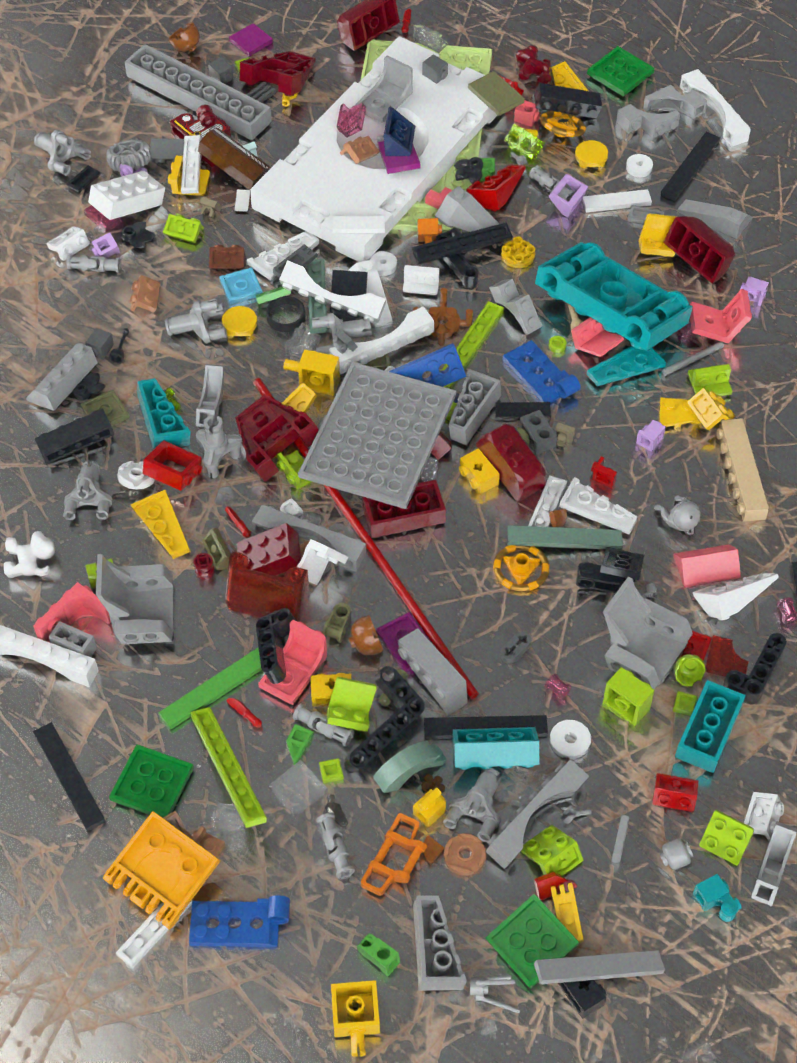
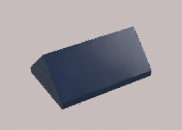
[383,106,416,156]

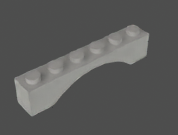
[252,505,366,572]
[486,759,589,869]

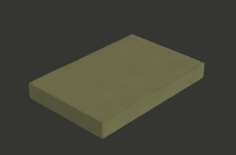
[468,71,525,116]

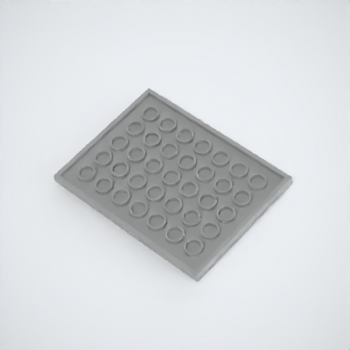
[298,362,456,509]

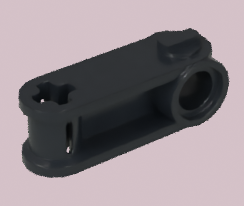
[576,562,635,593]

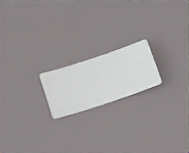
[234,190,250,211]

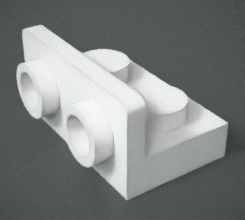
[46,226,90,261]
[403,265,440,295]
[744,792,784,841]

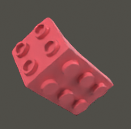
[33,582,111,643]
[258,620,327,705]

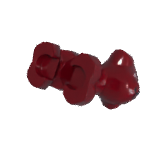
[515,45,551,87]

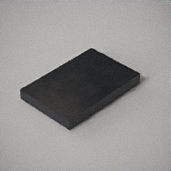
[329,270,368,322]
[600,547,645,580]

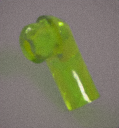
[164,387,182,412]

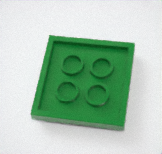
[587,46,654,97]
[109,744,194,818]
[485,894,579,989]

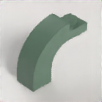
[373,741,447,793]

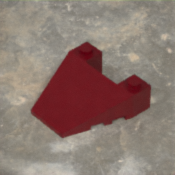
[239,51,316,96]
[235,395,319,482]

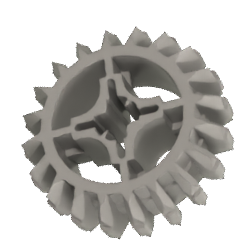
[106,139,151,172]

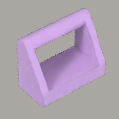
[549,174,588,218]

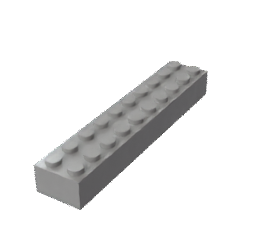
[125,44,272,140]

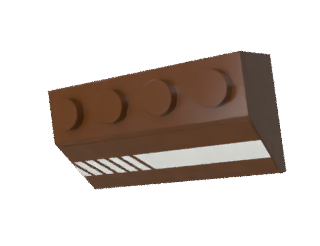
[198,128,271,190]

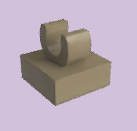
[200,197,222,218]
[555,422,576,447]

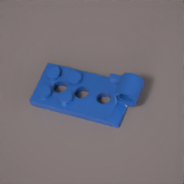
[502,340,581,403]
[389,343,466,387]
[189,895,290,947]

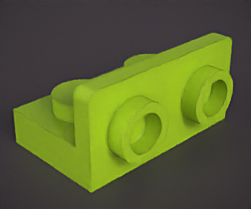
[163,213,204,243]
[276,450,312,490]

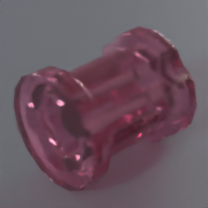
[776,597,797,624]
[544,673,572,700]

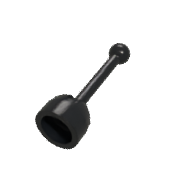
[109,328,129,364]

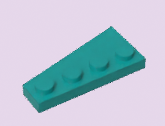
[587,346,666,386]

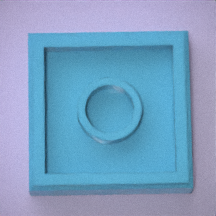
[219,267,263,305]

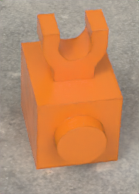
[418,218,442,244]

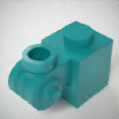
[693,874,742,922]

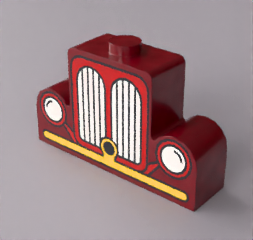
[170,113,231,167]

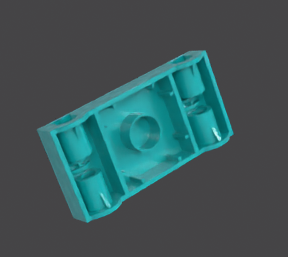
[535,242,693,351]

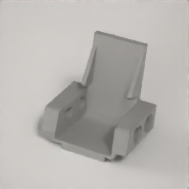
[96,554,174,644]
[603,577,693,689]

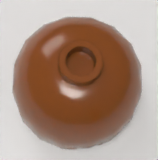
[168,22,200,52]
[348,615,383,656]

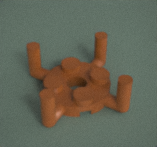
[413,288,473,346]

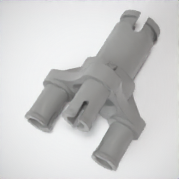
[34,130,91,175]
[165,298,227,344]
[311,313,372,354]
[196,415,242,478]
[63,461,112,520]
[443,768,501,842]

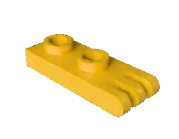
[551,883,584,943]

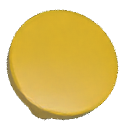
[575,140,608,168]
[501,236,536,268]
[222,306,257,337]

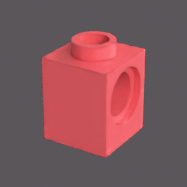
[514,100,540,127]

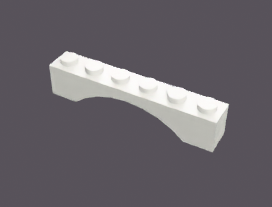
[680,69,750,147]
[279,260,386,323]
[329,306,434,375]
[0,625,99,687]

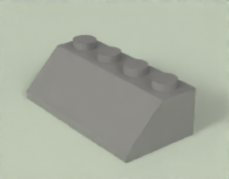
[26,343,98,411]

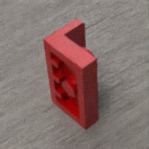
[652,773,699,812]

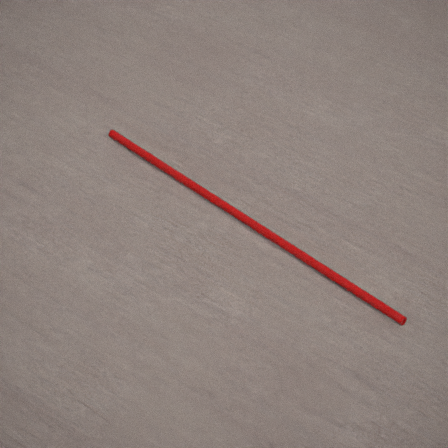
[253,378,479,699]

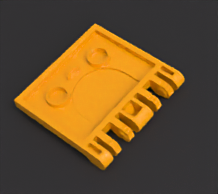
[103,811,220,930]

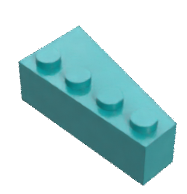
[137,378,191,450]

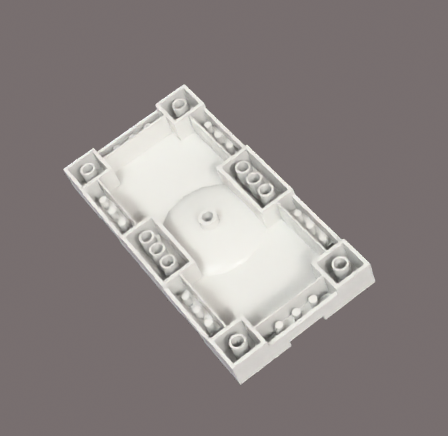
[250,36,497,262]

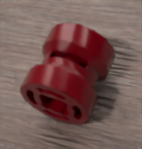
[196,105,217,128]
[193,553,214,580]

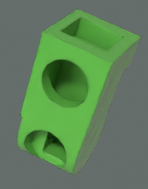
[357,933,400,977]

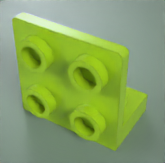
[327,677,377,732]
[521,825,584,876]

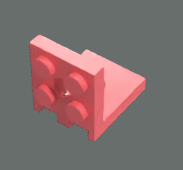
[690,289,752,343]

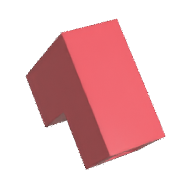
[425,187,452,209]

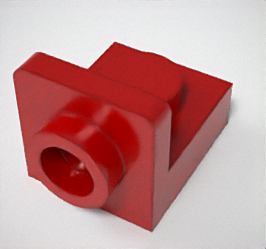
[591,456,617,488]

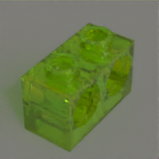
[504,123,545,160]

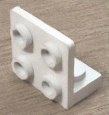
[295,539,348,585]

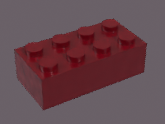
[362,480,446,538]

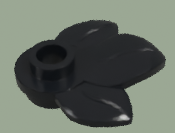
[454,157,483,184]
[121,222,155,248]
[73,373,105,401]

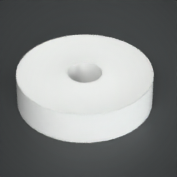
[626,154,653,178]
[370,251,397,276]

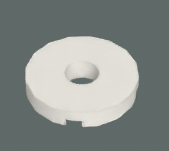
[117,461,155,490]
[550,720,591,759]

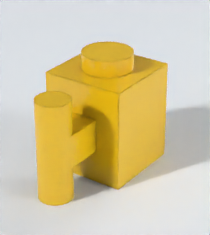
[413,788,446,828]

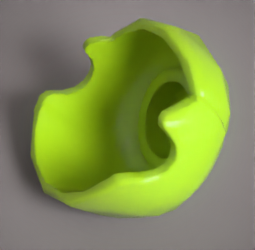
[674,654,706,687]

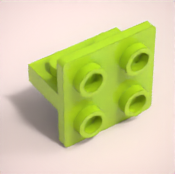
[687,364,732,396]
[699,810,754,865]

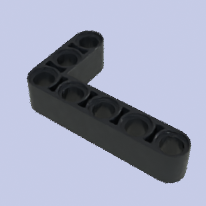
[344,666,425,772]

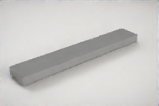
[534,950,665,984]

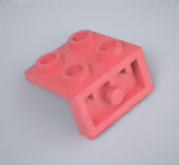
[571,317,624,357]

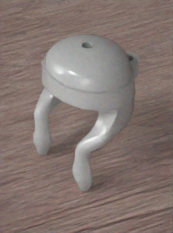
[654,495,701,535]

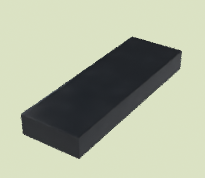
[495,402,551,421]

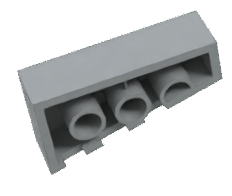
[449,369,501,445]
[398,628,467,716]
[413,896,467,991]

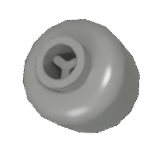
[660,838,694,870]

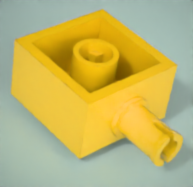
[283,349,340,396]
[331,980,380,1057]

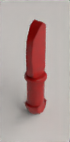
[401,9,411,33]
[225,506,252,538]
[227,698,262,728]

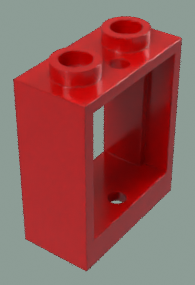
[142,440,203,491]

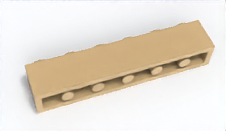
[716,418,769,522]

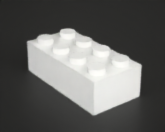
[89,171,165,220]

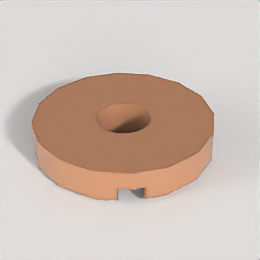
[444,833,486,876]

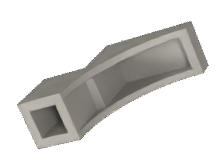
[643,85,707,119]
[616,104,680,138]
[489,279,542,334]
[196,364,225,427]
[751,821,797,906]

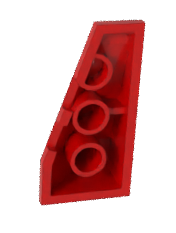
[466,165,526,211]

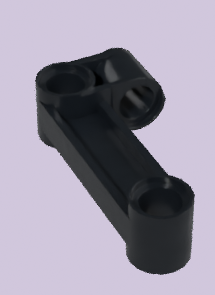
[436,228,479,289]

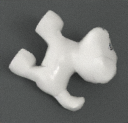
[4,531,55,578]

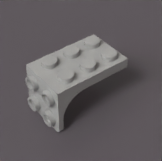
[355,56,413,123]

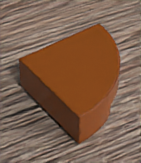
[549,509,567,528]
[423,835,444,866]

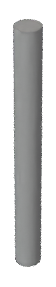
[662,341,724,376]

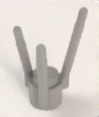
[470,975,520,1013]

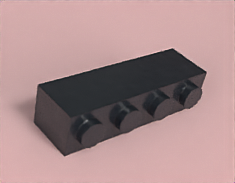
[534,83,602,119]
[34,409,115,465]

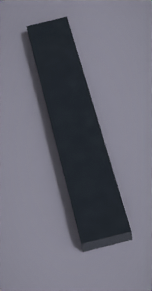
[660,131,721,201]
[412,222,513,265]
[424,715,548,739]
[33,722,106,832]

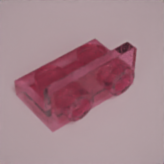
[336,103,366,138]
[84,205,121,232]

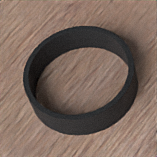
[266,296,305,332]

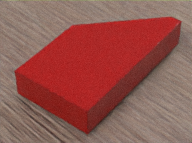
[534,872,577,900]

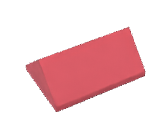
[673,544,741,587]

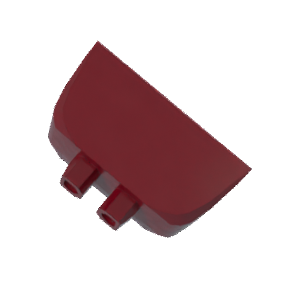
[337,0,400,51]
[664,216,735,284]
[475,423,547,503]

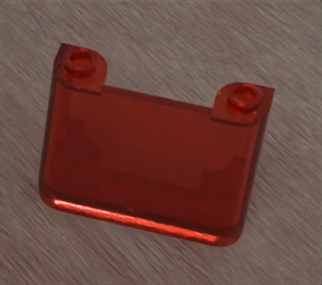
[225,551,310,622]

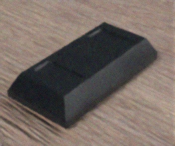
[66,165,101,193]

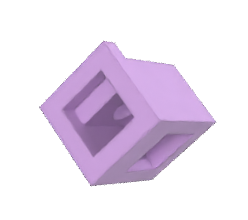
[91,232,120,258]
[740,277,769,306]
[636,420,666,452]

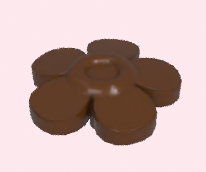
[421,774,445,793]

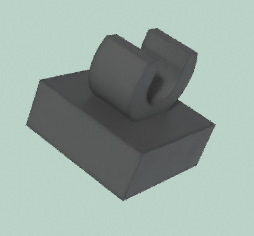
[334,330,358,354]

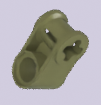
[322,603,352,643]

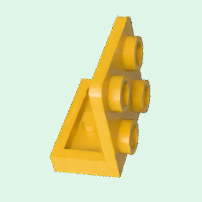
[168,155,210,196]
[638,213,675,257]

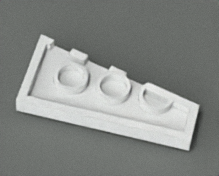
[247,231,319,280]
[559,477,637,535]

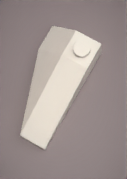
[348,259,393,327]
[693,572,779,620]

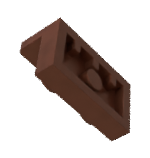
[209,245,245,269]

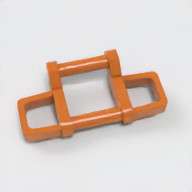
[361,813,427,896]

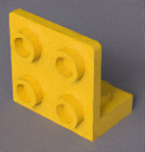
[687,388,736,430]

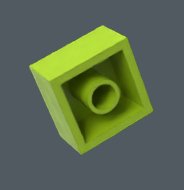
[603,667,654,726]

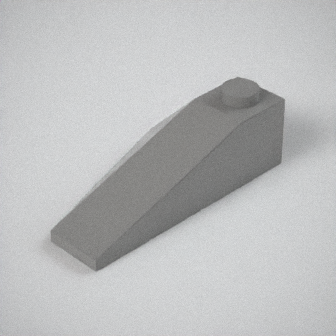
[435,186,499,233]
[677,199,753,239]

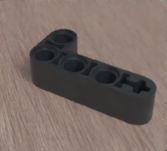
[256,608,296,684]
[723,633,787,705]

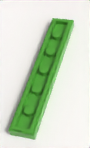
[158,648,262,730]

